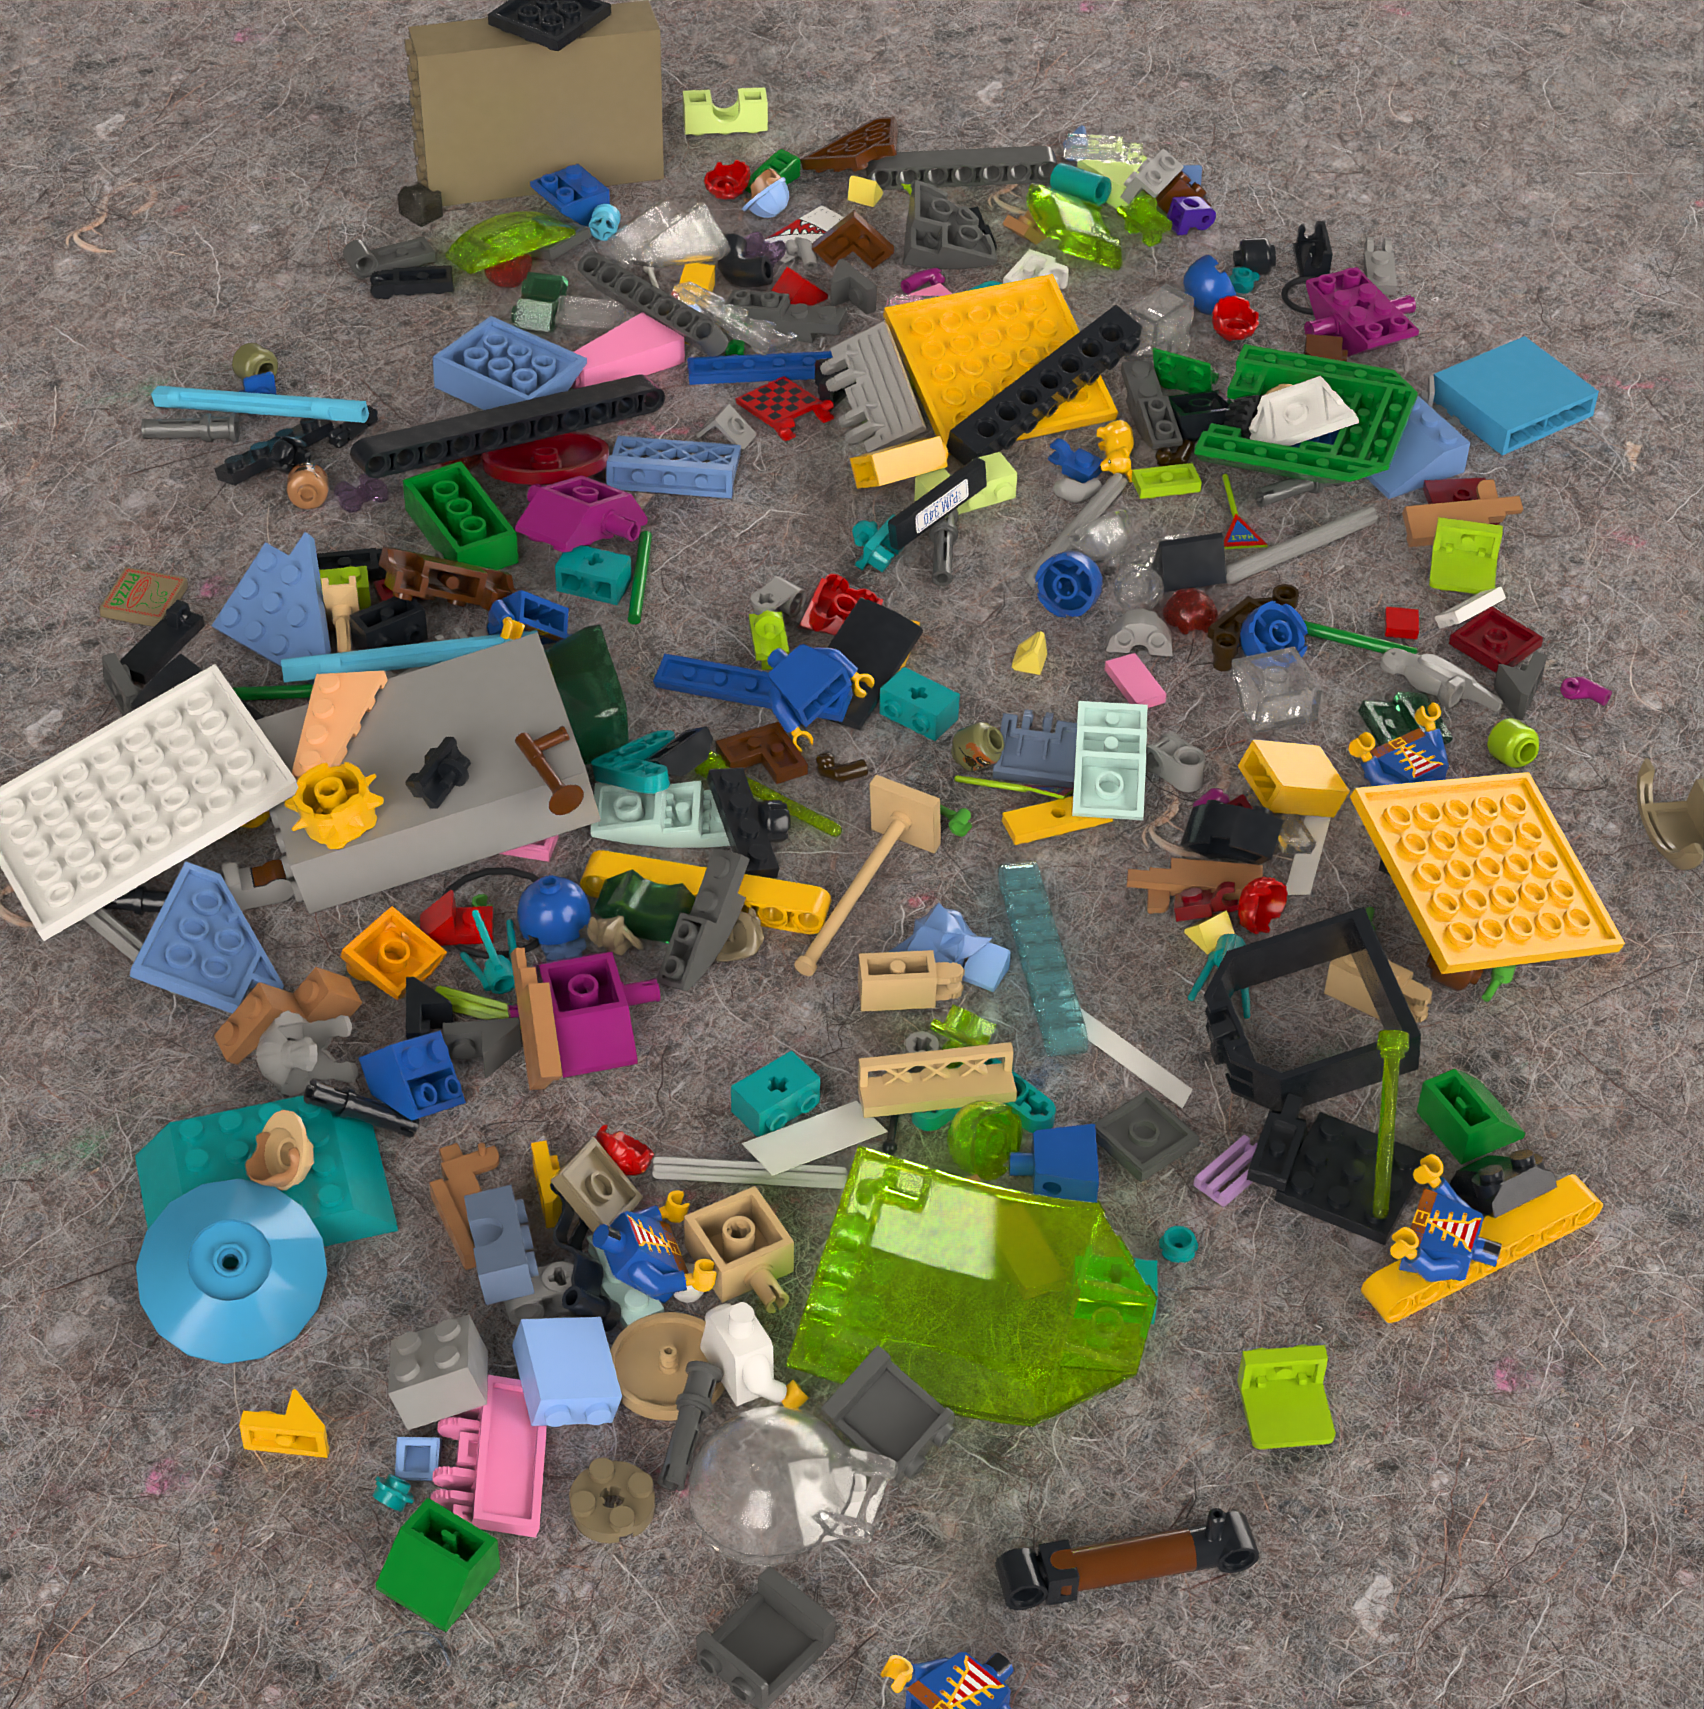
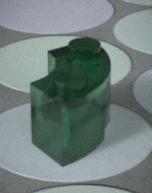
[511,272,569,333]
[594,869,696,944]

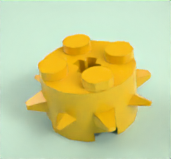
[284,762,384,849]

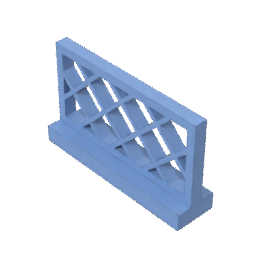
[606,436,741,499]

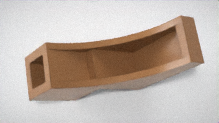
[214,967,362,1065]

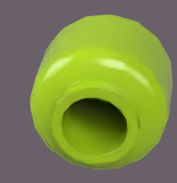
[1487,718,1539,768]

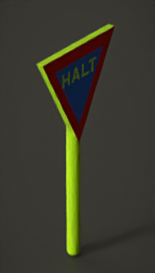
[1222,474,1268,549]
[954,775,1074,799]

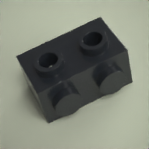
[349,597,428,651]

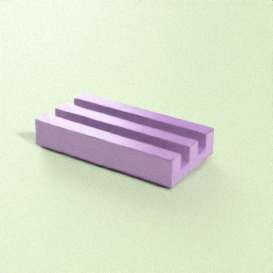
[1193,1134,1258,1207]

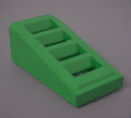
[745,149,801,193]

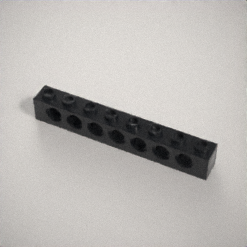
[946,305,1143,466]

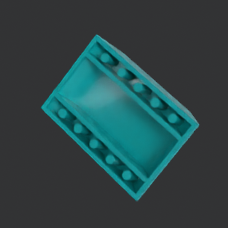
[135,1095,398,1268]

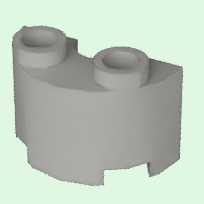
[1106,609,1173,656]

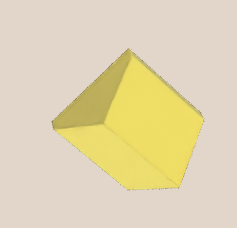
[847,175,883,207]
[1012,631,1047,675]
[1184,910,1235,955]

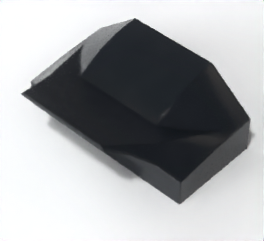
[644,726,713,776]

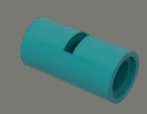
[1050,163,1112,205]

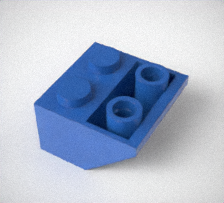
[530,164,610,227]
[358,1030,466,1121]

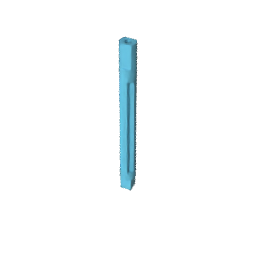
[151,386,369,423]
[281,630,537,683]

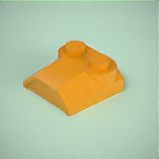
[340,906,447,1000]

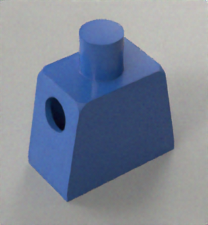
[1009,1124,1099,1207]

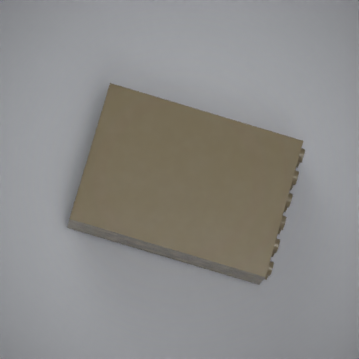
[404,0,664,208]

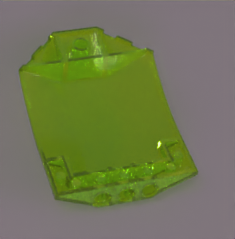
[786,1145,1157,1427]

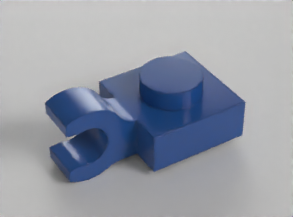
[1048,438,1103,483]

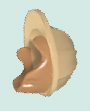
[245,1110,314,1190]

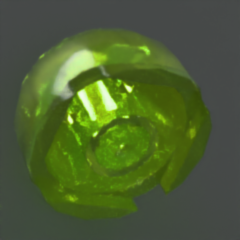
[947,1100,1023,1181]

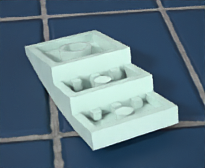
[1072,701,1148,820]
[590,780,730,848]

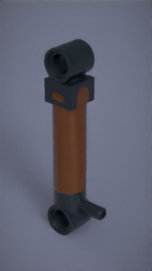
[995,1508,1259,1610]

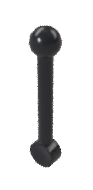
[882,1114,899,1155]

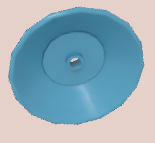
[136,1179,328,1364]

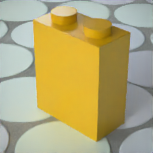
[849,436,948,489]
[1238,740,1350,818]

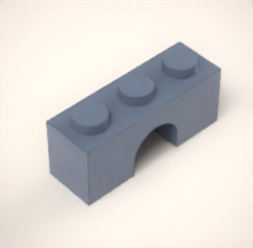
[464,1185,539,1305]

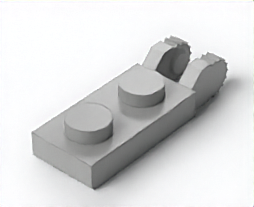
[1363,237,1397,295]

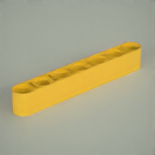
[580,850,832,934]
[1361,1174,1603,1323]

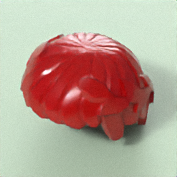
[704,159,750,200]
[1212,295,1259,341]
[1238,877,1288,934]
[593,1124,654,1176]

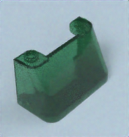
[544,624,629,765]

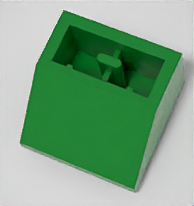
[1416,1069,1526,1165]
[375,1497,500,1633]

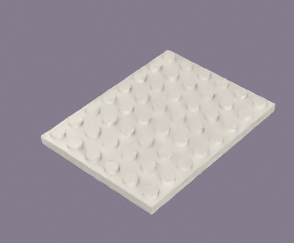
[0,664,298,941]

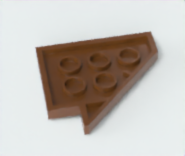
[800,116,898,173]

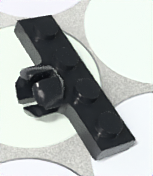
[214,418,334,486]
[707,767,791,879]

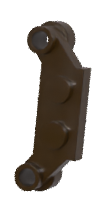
[1207,584,1299,672]

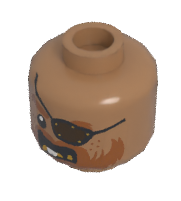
[286,462,329,510]

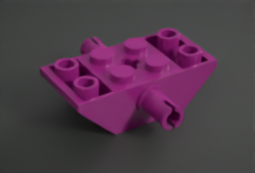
[1304,267,1419,357]
[515,475,648,552]
[507,951,661,1078]

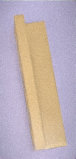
[858,1042,1017,1118]

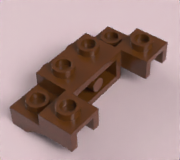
[379,546,516,615]

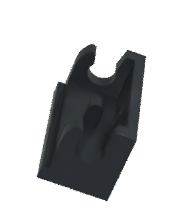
[1292,221,1333,277]

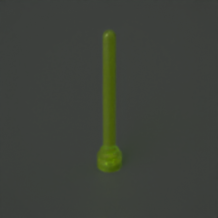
[695,750,842,837]
[1373,1030,1410,1219]

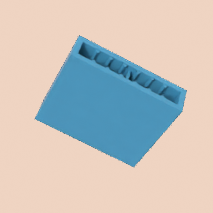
[1433,336,1599,455]

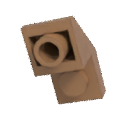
[1002,203,1065,245]

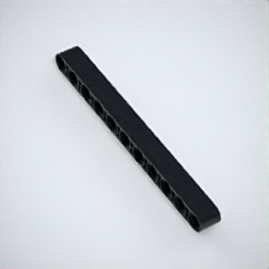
[350,374,665,478]

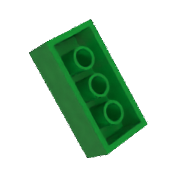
[403,461,519,570]

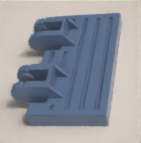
[993,709,1077,788]

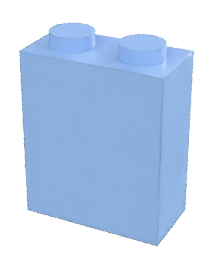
[512,1317,622,1427]

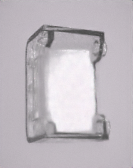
[608,199,731,268]

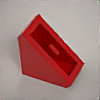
[771,266,828,306]

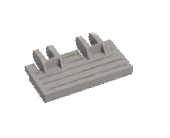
[820,321,927,453]

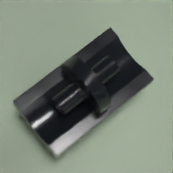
[405,737,471,809]

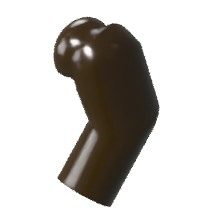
[1155,440,1195,467]
[816,753,868,782]

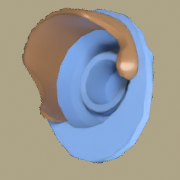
[742,168,789,218]

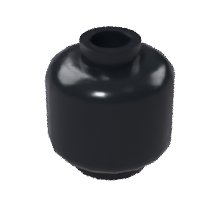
[1233,237,1276,275]

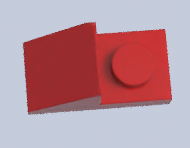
[419,890,494,946]

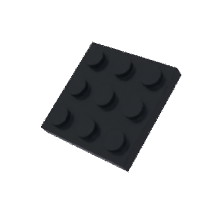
[488,0,611,51]
[1275,1112,1429,1245]

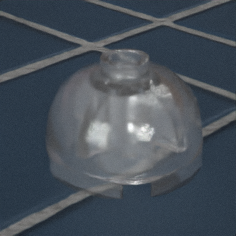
[1067,509,1134,568]

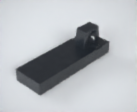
[120,600,205,685]

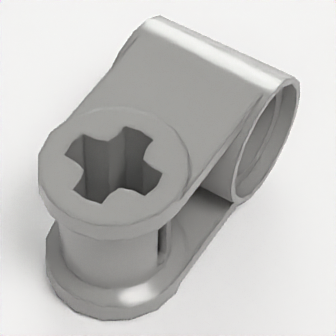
[750,576,807,623]
[1146,731,1205,792]
[504,1261,574,1326]

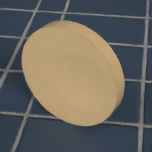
[610,1312,725,1421]

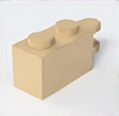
[858,950,965,1012]
[1324,954,1432,1023]

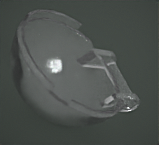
[688,1405,899,1567]

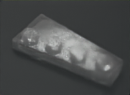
[671,281,799,355]

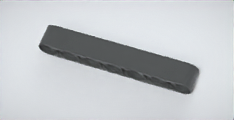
[865,146,1058,190]
[578,252,729,357]

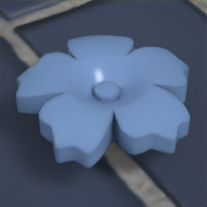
[541,937,587,961]

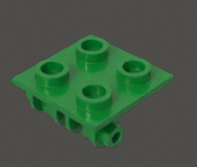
[1152,347,1219,394]

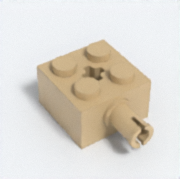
[684,1186,794,1313]

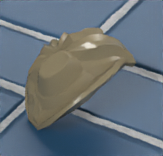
[715,907,764,962]
[587,916,644,956]

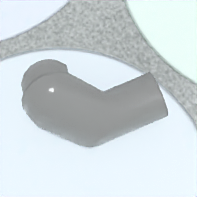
[786,237,818,270]
[1053,478,1102,503]

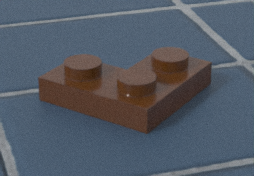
[812,210,894,269]
[716,722,808,784]

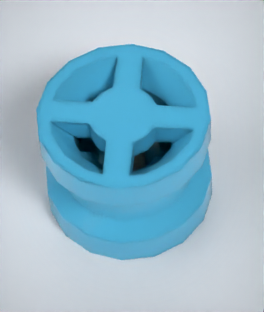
[589,204,621,241]

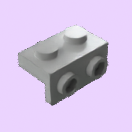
[1120,148,1184,205]

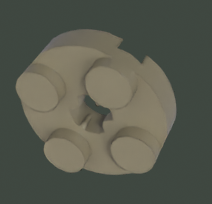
[569,1457,656,1544]

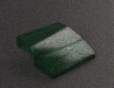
[1358,692,1453,746]

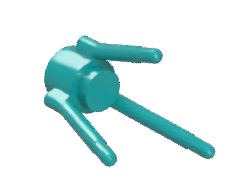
[460,910,517,994]
[1188,934,1251,1019]

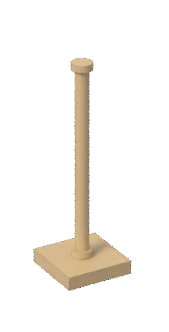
[794,775,941,976]

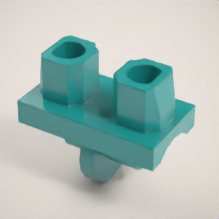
[852,514,904,573]

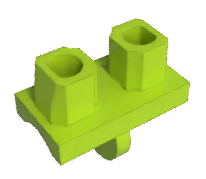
[749,610,789,670]

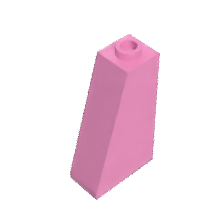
[571,312,685,389]

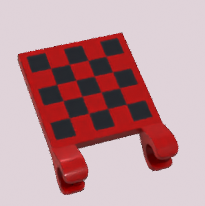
[736,376,834,441]

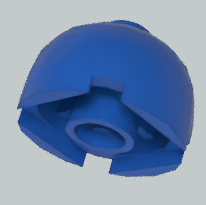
[1182,254,1237,315]
[1035,550,1103,618]
[1240,601,1308,670]
[517,875,592,945]

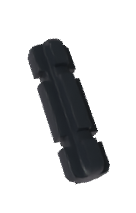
[328,405,378,448]

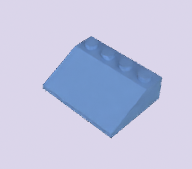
[433,316,587,410]
[1366,396,1470,499]

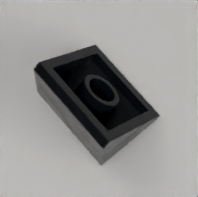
[1148,532,1227,592]

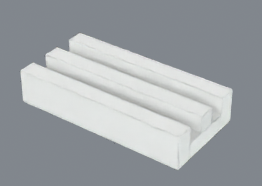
[1435,586,1506,629]

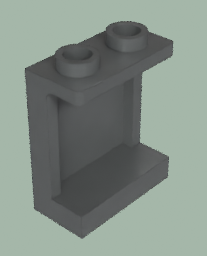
[821,1345,956,1484]
[696,1566,836,1709]

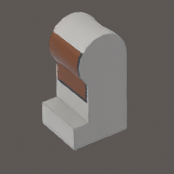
[222,859,294,910]

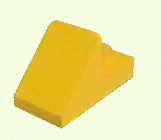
[531,1140,562,1228]
[239,1389,329,1458]

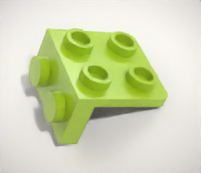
[1429,517,1503,595]
[1237,1344,1336,1449]

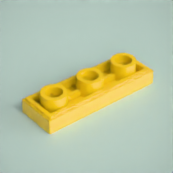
[1002,796,1113,845]

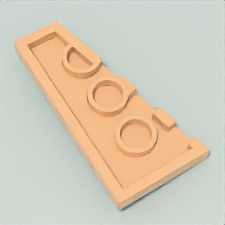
[292,671,388,780]

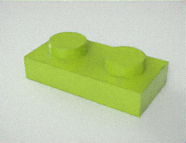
[1132,463,1202,499]

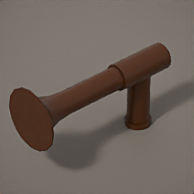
[515,725,584,815]

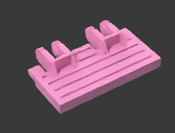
[430,1375,547,1538]

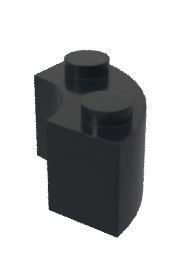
[1180,800,1284,865]

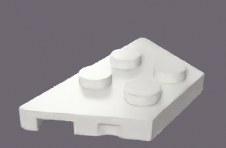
[1249,376,1359,446]

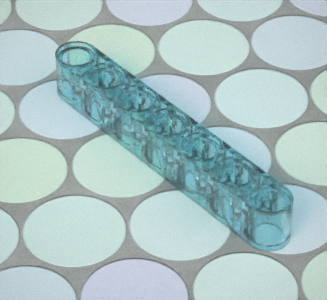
[998,861,1088,1057]

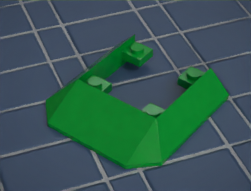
[1194,344,1418,484]

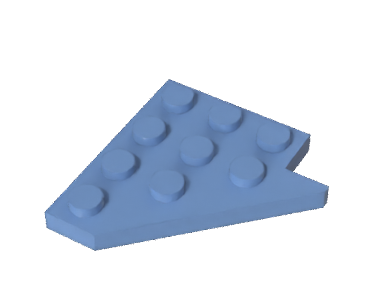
[211,532,331,684]
[130,861,284,1014]

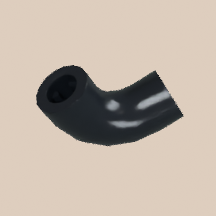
[717,234,774,287]

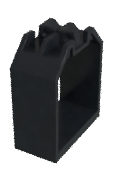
[1204,907,1421,1112]

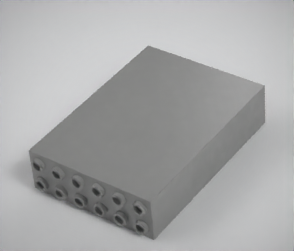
[255,632,601,914]

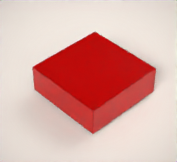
[1384,607,1419,639]

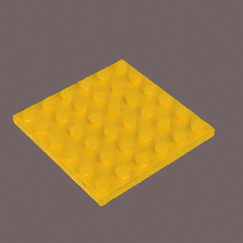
[883,274,1118,456]
[1350,772,1625,974]

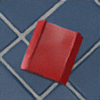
[797,574,884,636]

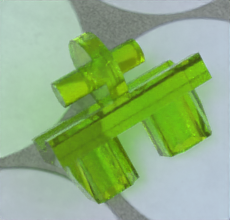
[1117,194,1172,247]
[929,1004,997,1069]

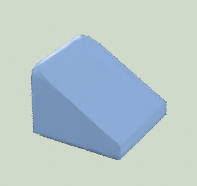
[962,942,1011,992]
[395,1437,442,1481]

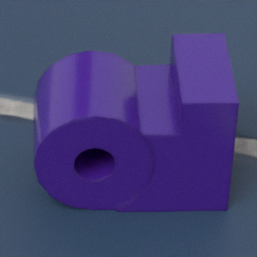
[1165,196,1216,235]

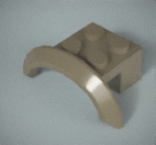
[1637,758,1704,870]

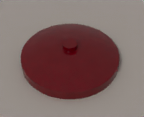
[482,432,609,485]

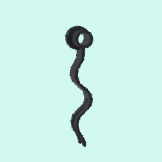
[550,1183,621,1332]

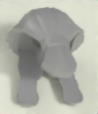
[256,1011,358,1096]

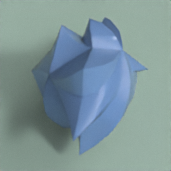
[888,903,993,969]

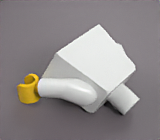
[700,1302,809,1413]

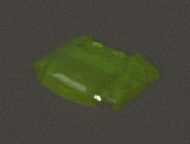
[1026,183,1122,270]
[445,211,576,274]

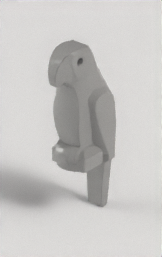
[1380,648,1503,712]

